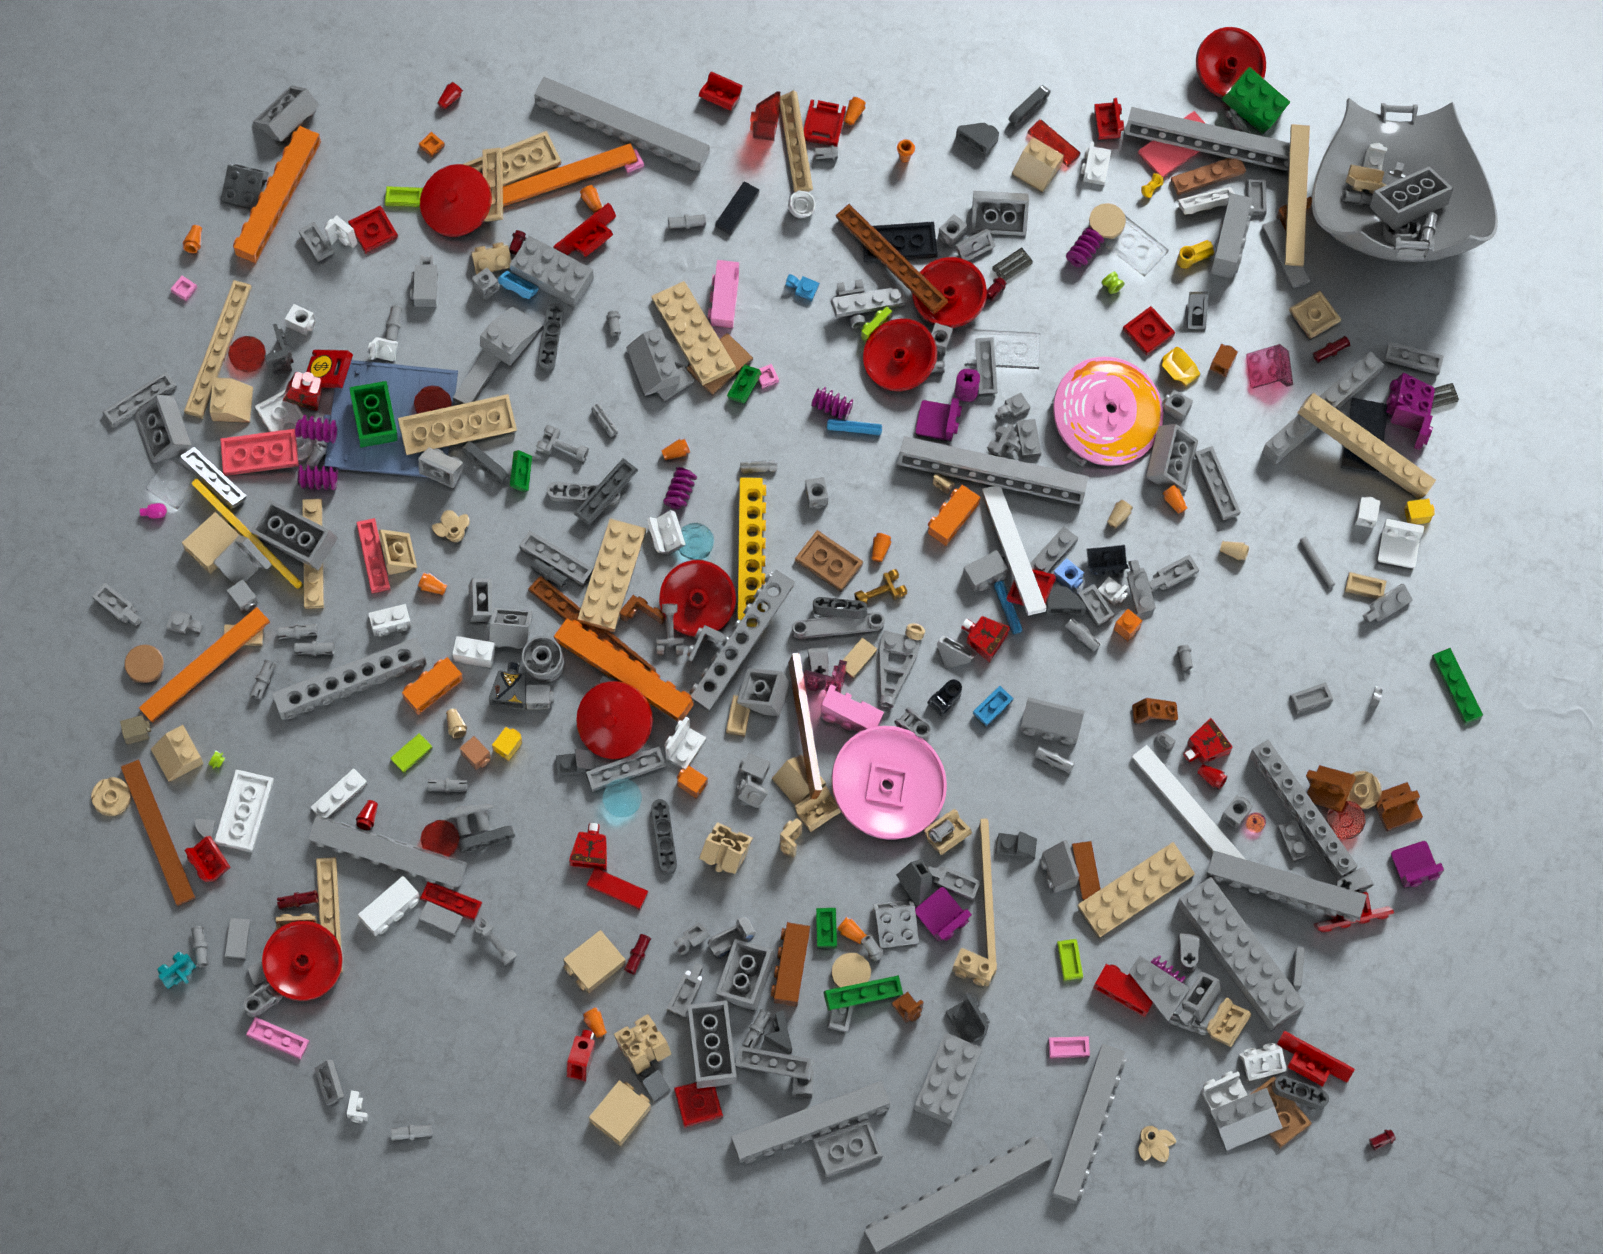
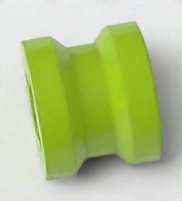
[1101,271,1125,295]

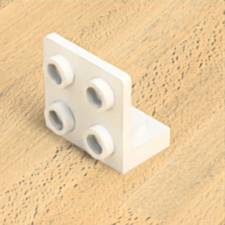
[1378,519,1424,569]
[664,717,706,770]

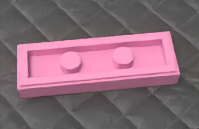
[246,1017,310,1060]

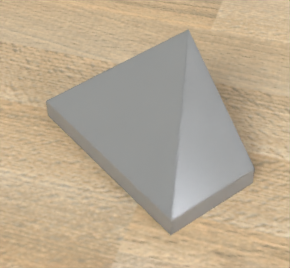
[937,635,977,669]

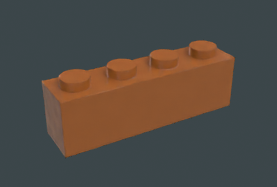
[771,922,810,1007]

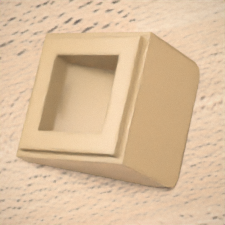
[932,474,955,494]

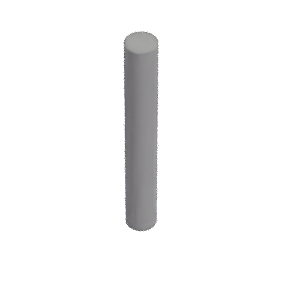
[1300,537,1335,588]

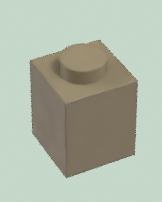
[120,715,152,745]

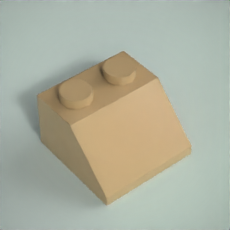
[1012,137,1064,193]
[210,378,253,423]
[151,725,204,782]

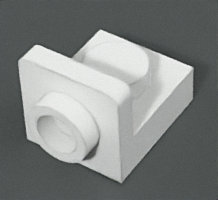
[1362,143,1388,170]
[368,337,398,361]
[1098,576,1128,606]
[347,1090,368,1123]

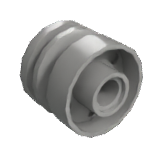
[522,636,565,683]

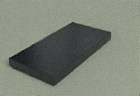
[862,222,938,263]
[1341,397,1388,475]

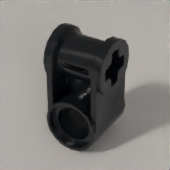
[927,679,962,717]

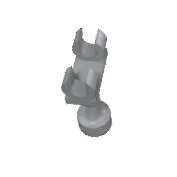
[837,279,866,329]
[536,425,589,462]
[657,604,683,655]
[475,917,517,966]

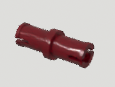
[1312,336,1351,363]
[277,890,319,910]
[624,934,651,975]

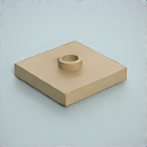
[1289,291,1341,339]

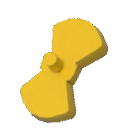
[1141,173,1164,198]

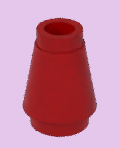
[437,82,463,110]
[1197,764,1228,789]
[356,800,378,830]

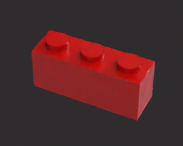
[1093,964,1153,1017]

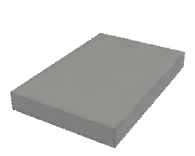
[812,1119,883,1178]

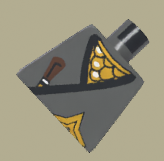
[489,662,527,709]

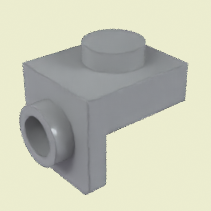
[736,775,768,809]

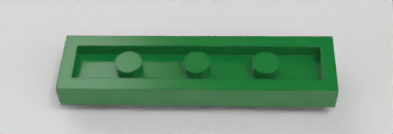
[1432,648,1483,724]
[823,975,903,1011]

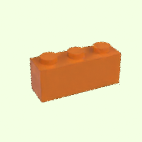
[928,485,981,546]
[402,657,463,715]

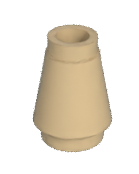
[1107,500,1133,529]
[1220,541,1249,561]
[446,709,467,739]

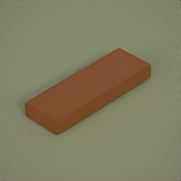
[1072,841,1101,901]

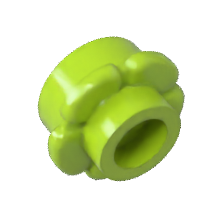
[208,751,225,769]

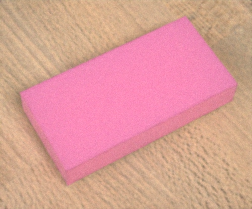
[1048,1036,1090,1059]

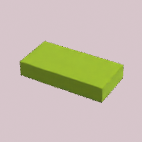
[385,186,423,207]
[390,733,433,774]
[1057,939,1083,981]

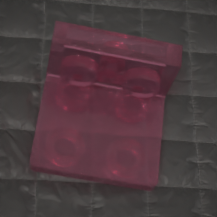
[1246,344,1293,389]
[804,660,847,694]

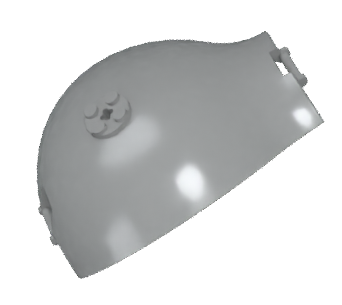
[1312,98,1498,262]

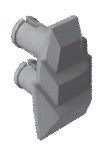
[447,804,493,836]

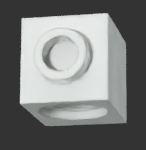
[285,304,316,336]
[1355,497,1380,528]

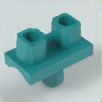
[157,952,196,989]

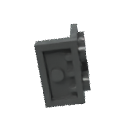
[221,163,269,209]
[265,324,294,378]
[946,992,990,1043]

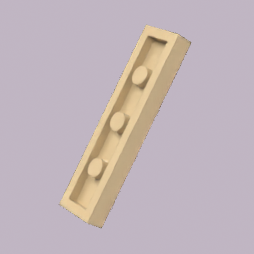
[482,147,503,222]

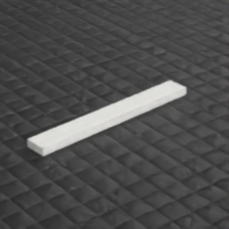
[982,486,1046,616]
[1132,745,1246,860]

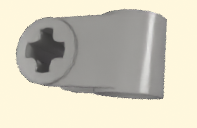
[808,648,829,686]
[894,707,931,742]
[1335,867,1374,892]
[1178,933,1200,973]
[243,981,282,1018]

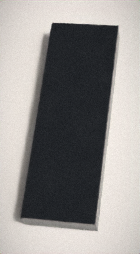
[715,181,760,235]

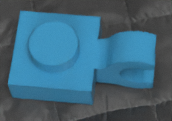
[785,274,820,301]

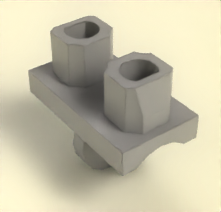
[987,424,1021,458]

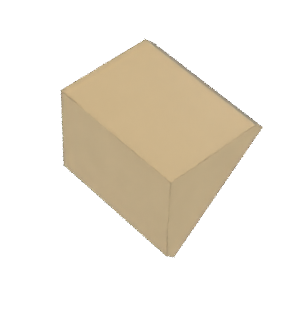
[378,530,417,575]
[772,755,826,805]

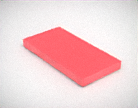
[1138,111,1205,178]
[220,429,299,476]

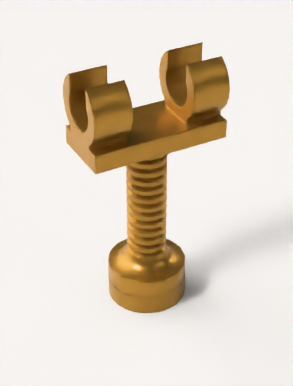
[854,569,908,604]

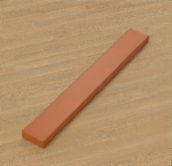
[503,143,637,207]
[139,607,270,723]

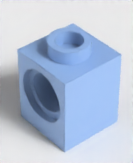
[1053,558,1084,590]

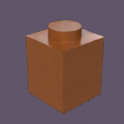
[1210,344,1238,377]

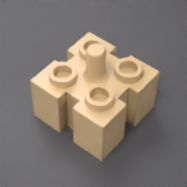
[699,822,753,874]
[614,1014,671,1074]

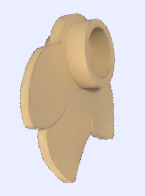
[432,510,470,543]
[1138,1126,1176,1162]

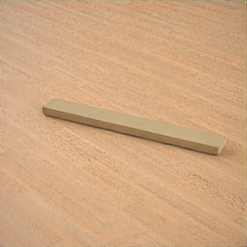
[1285,124,1310,267]
[184,280,252,419]
[979,818,997,976]

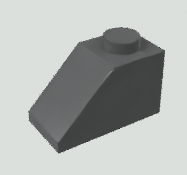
[956,122,999,156]
[1046,584,1086,615]

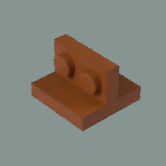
[1306,765,1356,811]
[1375,782,1423,832]

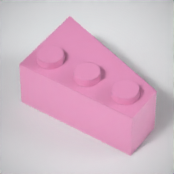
[708,260,739,328]
[821,684,884,732]

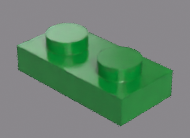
[727,364,762,404]
[509,450,532,492]
[816,908,837,948]

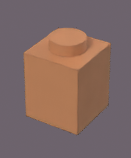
[459,736,491,770]

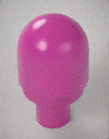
[140,503,167,519]

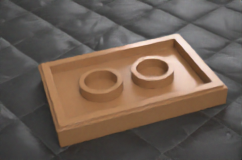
[687,333,753,395]
[795,530,863,592]
[1249,1076,1312,1148]

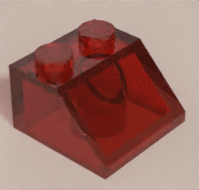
[750,91,781,141]

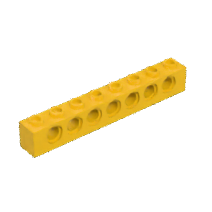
[738,478,766,627]

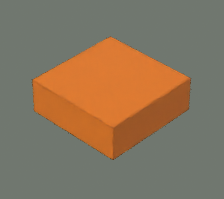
[419,132,445,157]

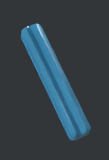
[827,419,882,435]
[994,581,1022,634]

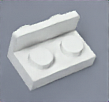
[1081,142,1111,185]
[324,215,358,248]
[647,510,686,555]
[368,604,411,637]
[1239,1043,1287,1081]
[1200,1071,1247,1112]

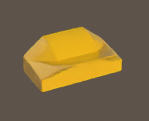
[1162,346,1200,387]

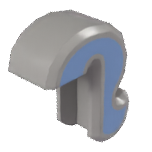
[708,917,756,958]

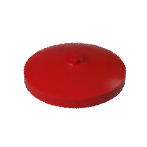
[1196,27,1266,98]
[420,164,492,237]
[912,257,987,328]
[863,318,937,391]
[659,560,736,637]
[576,681,653,759]
[262,921,343,1001]

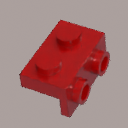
[699,72,743,111]
[1094,98,1124,140]
[184,836,231,882]

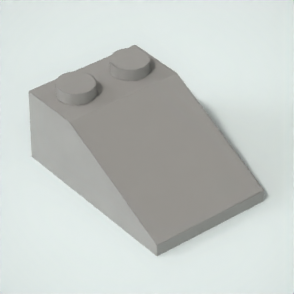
[480,306,543,366]

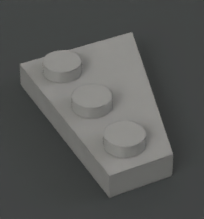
[1129,956,1190,1022]

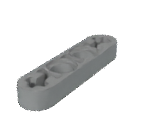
[547,482,621,506]

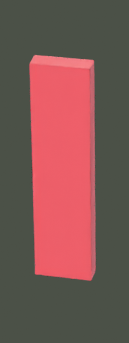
[356,518,391,594]

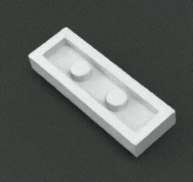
[1178,187,1235,215]
[310,768,368,818]

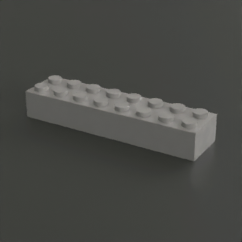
[1177,877,1305,1031]

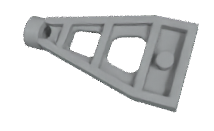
[879,631,921,708]

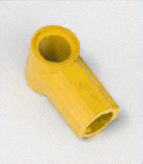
[1177,240,1215,269]

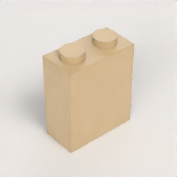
[182,512,243,574]
[563,930,626,994]
[589,1080,651,1146]

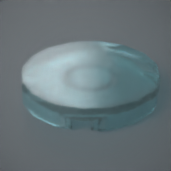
[678,523,714,560]
[603,779,642,817]

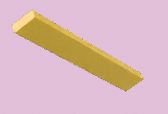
[191,479,303,589]

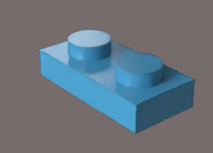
[498,271,539,299]
[973,686,1014,727]

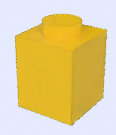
[1404,498,1435,525]
[492,727,522,761]

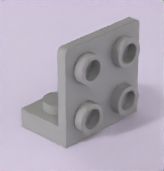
[213,535,272,585]
[687,625,726,662]
[873,899,919,948]

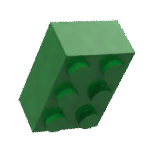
[1222,67,1290,135]
[349,381,398,448]

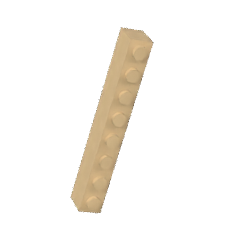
[1297,393,1436,500]

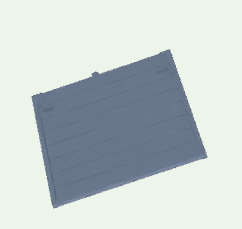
[323,360,458,478]

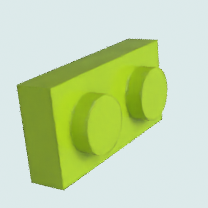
[861,306,892,343]

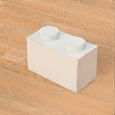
[453,636,496,668]

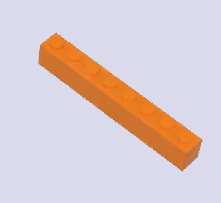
[233,126,321,263]
[553,618,694,722]

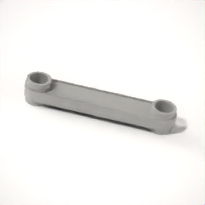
[791,612,885,640]

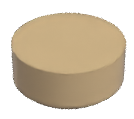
[905,623,925,640]

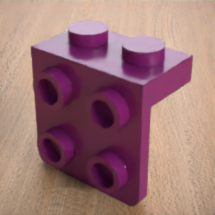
[1386,372,1435,415]
[916,397,962,442]
[1391,405,1433,450]
[1391,841,1444,888]
[915,887,972,941]

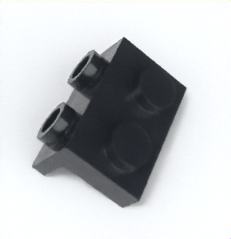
[1086,544,1129,575]

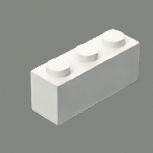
[358,876,420,936]

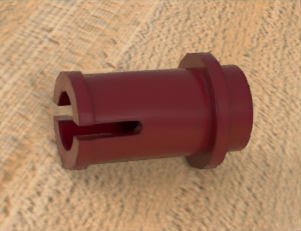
[509,230,527,255]
[987,277,1007,301]
[1369,1129,1396,1151]

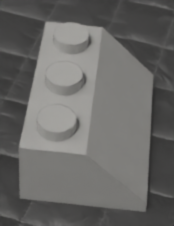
[253,85,319,141]
[971,191,1029,236]
[626,327,680,396]
[135,395,191,463]
[1146,424,1198,491]
[1020,697,1085,745]
[716,939,775,1011]
[1211,1088,1283,1151]

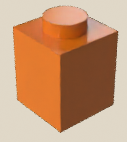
[1113,609,1143,641]
[677,765,708,799]

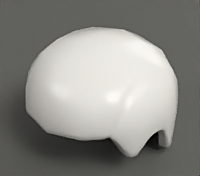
[788,190,816,218]

